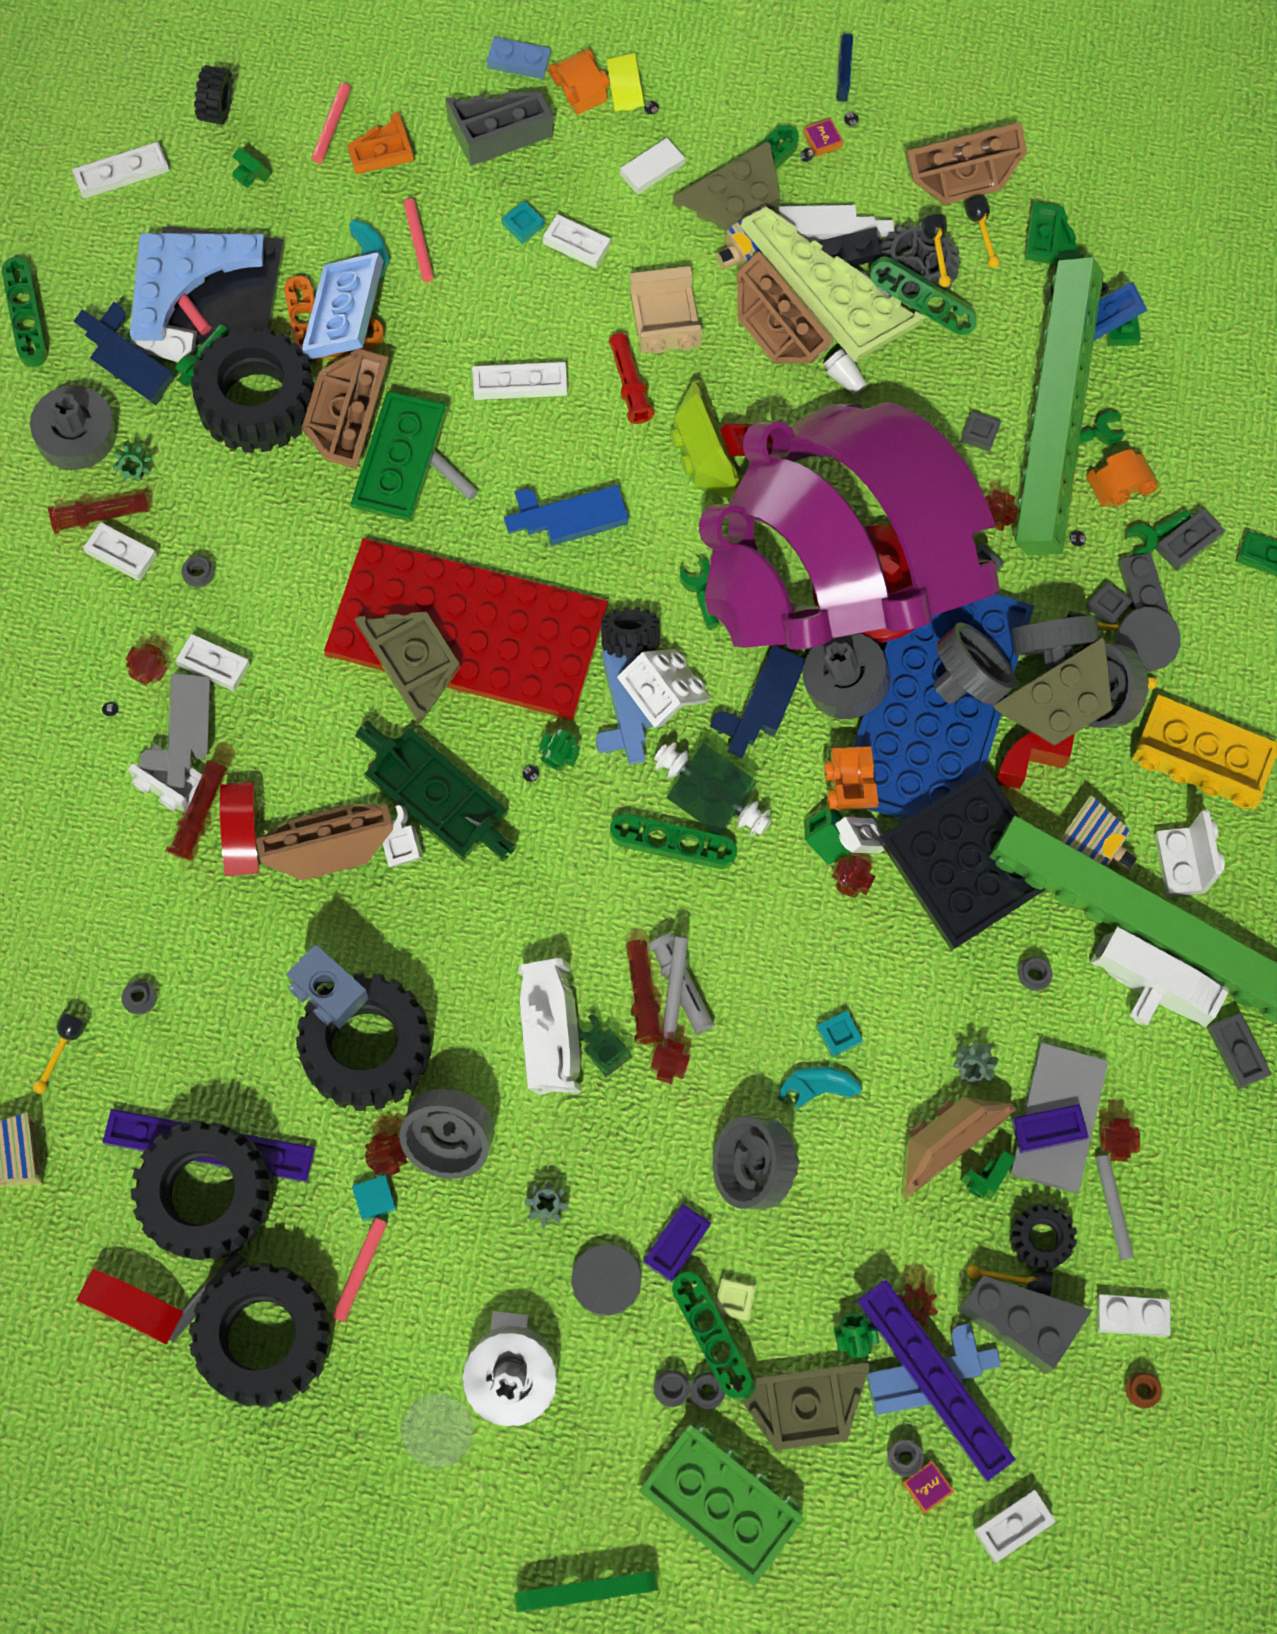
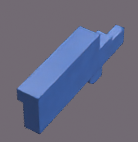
[504,485,629,546]

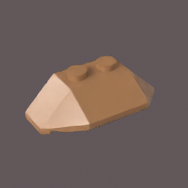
[906,122,1027,204]
[737,251,834,364]
[302,349,389,469]
[256,804,393,880]
[901,1098,1016,1200]

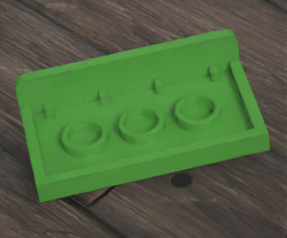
[639,1424,805,1586]

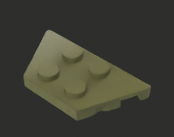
[673,141,780,231]
[355,612,460,724]
[993,638,1112,746]
[732,1363,870,1451]

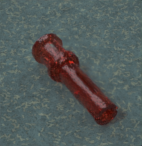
[48,492,149,535]
[165,760,227,862]
[625,940,665,1045]

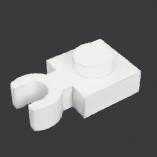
[383,805,424,868]

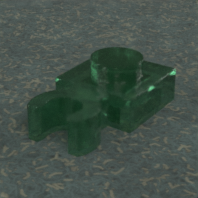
[577,1014,633,1078]

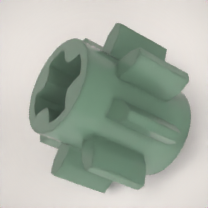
[953,1040,999,1086]
[525,1182,568,1228]

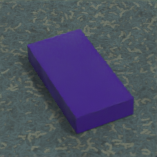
[1011,1104,1089,1154]
[643,1203,712,1283]

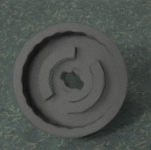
[30,385,117,470]
[1011,616,1100,672]
[933,623,1016,705]
[802,633,890,719]
[1073,643,1149,728]
[399,1089,495,1179]
[712,1116,800,1209]

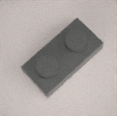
[1156,508,1226,571]
[1118,553,1169,613]
[1207,1013,1272,1090]

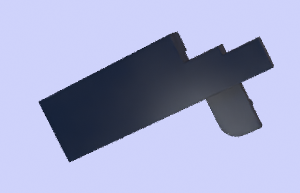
[73,302,176,406]
[709,646,805,759]

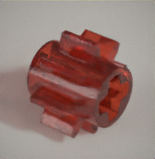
[985,489,1019,531]
[125,643,168,684]
[832,856,876,898]
[650,1039,691,1085]
[1100,1118,1140,1161]
[365,1131,408,1177]
[897,1283,938,1327]

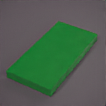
[350,390,448,522]

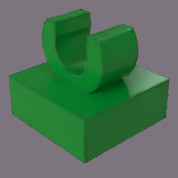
[232,147,272,188]
[1106,316,1141,346]

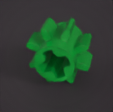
[113,441,153,482]
[538,729,580,770]
[833,1313,879,1358]

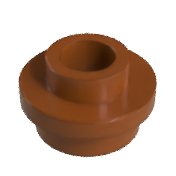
[1125,1372,1162,1409]

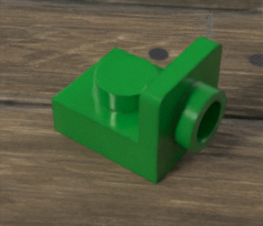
[961,1151,1016,1200]

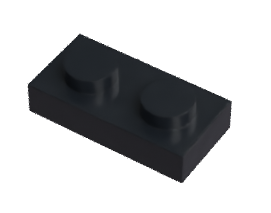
[819,227,882,267]

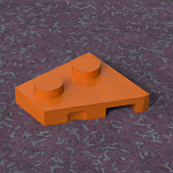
[347,112,414,175]

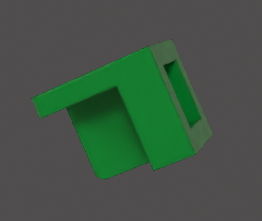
[804,806,851,864]

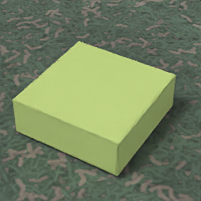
[716,1278,756,1322]

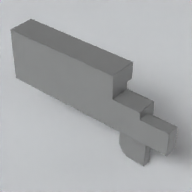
[140,673,210,788]

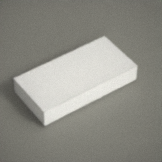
[620,138,685,195]

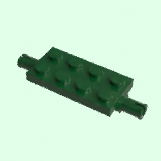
[355,721,517,861]

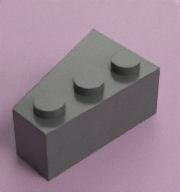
[446,91,553,166]
[958,1275,1093,1374]

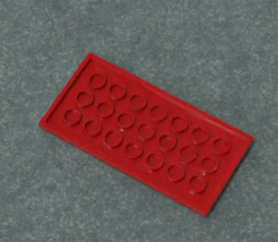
[324,538,608,721]

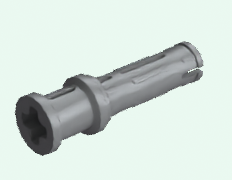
[647,933,715,1035]

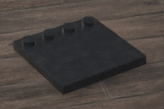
[162,227,285,345]
[877,769,1046,951]

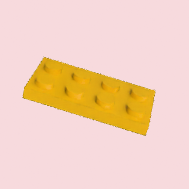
[1131,695,1277,810]

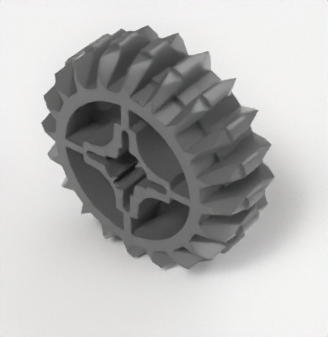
[879,222,961,295]

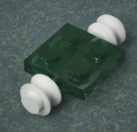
[654,742,772,837]

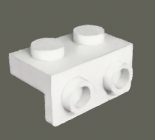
[128,744,210,814]

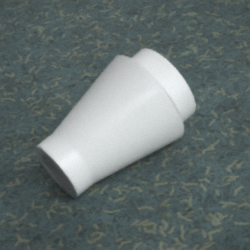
[824,349,868,396]

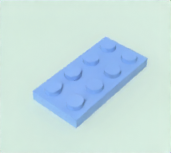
[302,252,384,360]

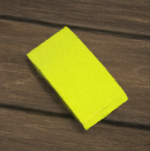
[607,53,644,112]

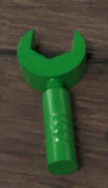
[175,324,229,387]
[1079,412,1126,445]
[1125,509,1192,556]
[680,558,719,629]

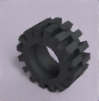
[194,65,233,125]
[601,607,660,659]
[1009,1203,1077,1271]

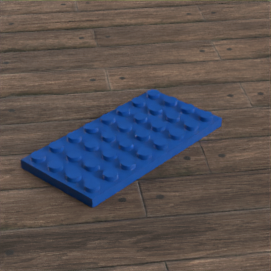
[853,594,1034,821]

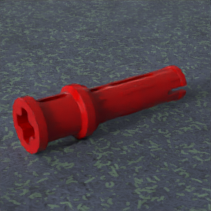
[608,333,655,424]

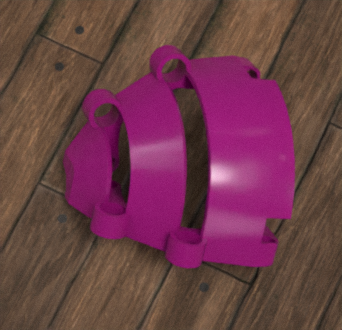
[699,402,1000,649]

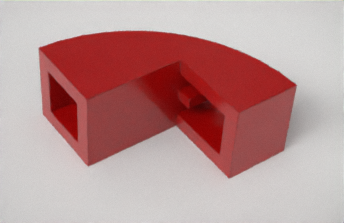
[995,732,1075,790]
[220,782,260,876]
[76,1268,184,1345]

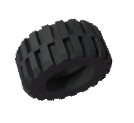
[191,327,314,453]
[296,972,432,1111]
[131,1121,274,1261]
[189,1263,332,1408]

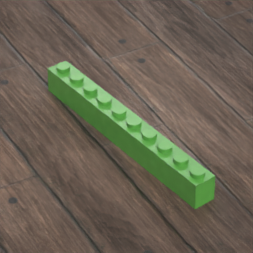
[1014,257,1104,555]
[989,816,1277,1024]

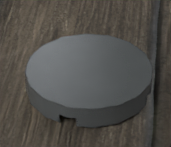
[1116,607,1181,672]
[571,1244,642,1316]

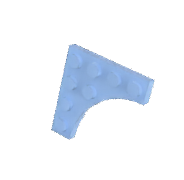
[130,233,265,341]

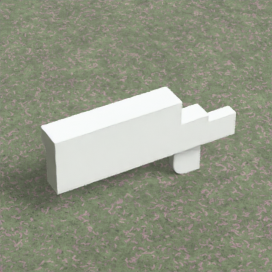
[778,205,894,242]

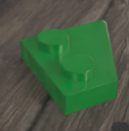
[1025,202,1085,265]

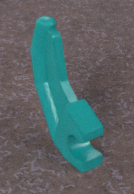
[349,219,390,281]
[777,1066,863,1109]

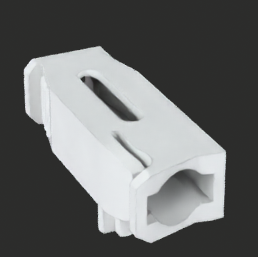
[1090,927,1229,1027]
[518,958,582,1095]

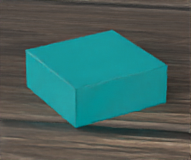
[502,201,545,244]
[816,1011,863,1058]
[352,1175,397,1222]

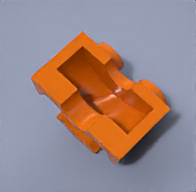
[548,48,610,115]
[1086,449,1159,508]
[824,746,879,810]

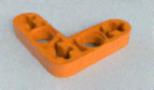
[284,276,384,361]

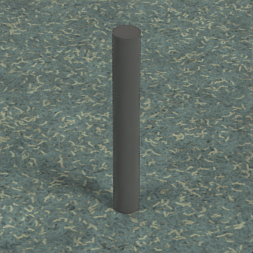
[169,1252,245,1343]

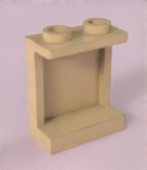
[629,266,702,354]

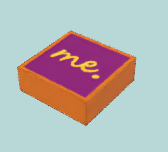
[803,118,843,157]
[902,1461,954,1514]

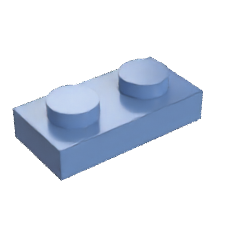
[487,37,551,80]

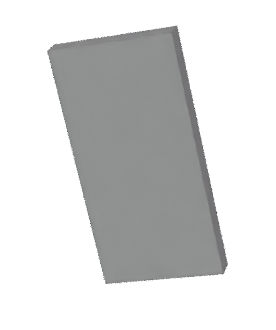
[1009,1043,1108,1194]

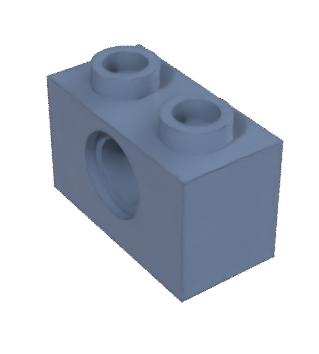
[286,944,369,1029]

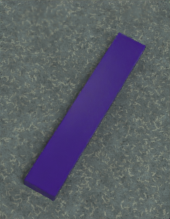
[102,1109,316,1183]
[856,1279,1016,1482]

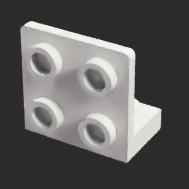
[617,649,710,728]
[1154,810,1225,898]

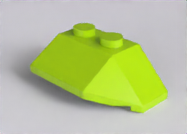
[670,380,741,500]

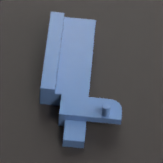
[596,650,653,765]
[866,1323,1001,1416]

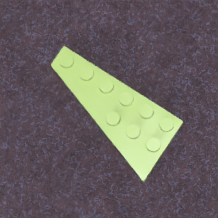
[741,207,925,362]

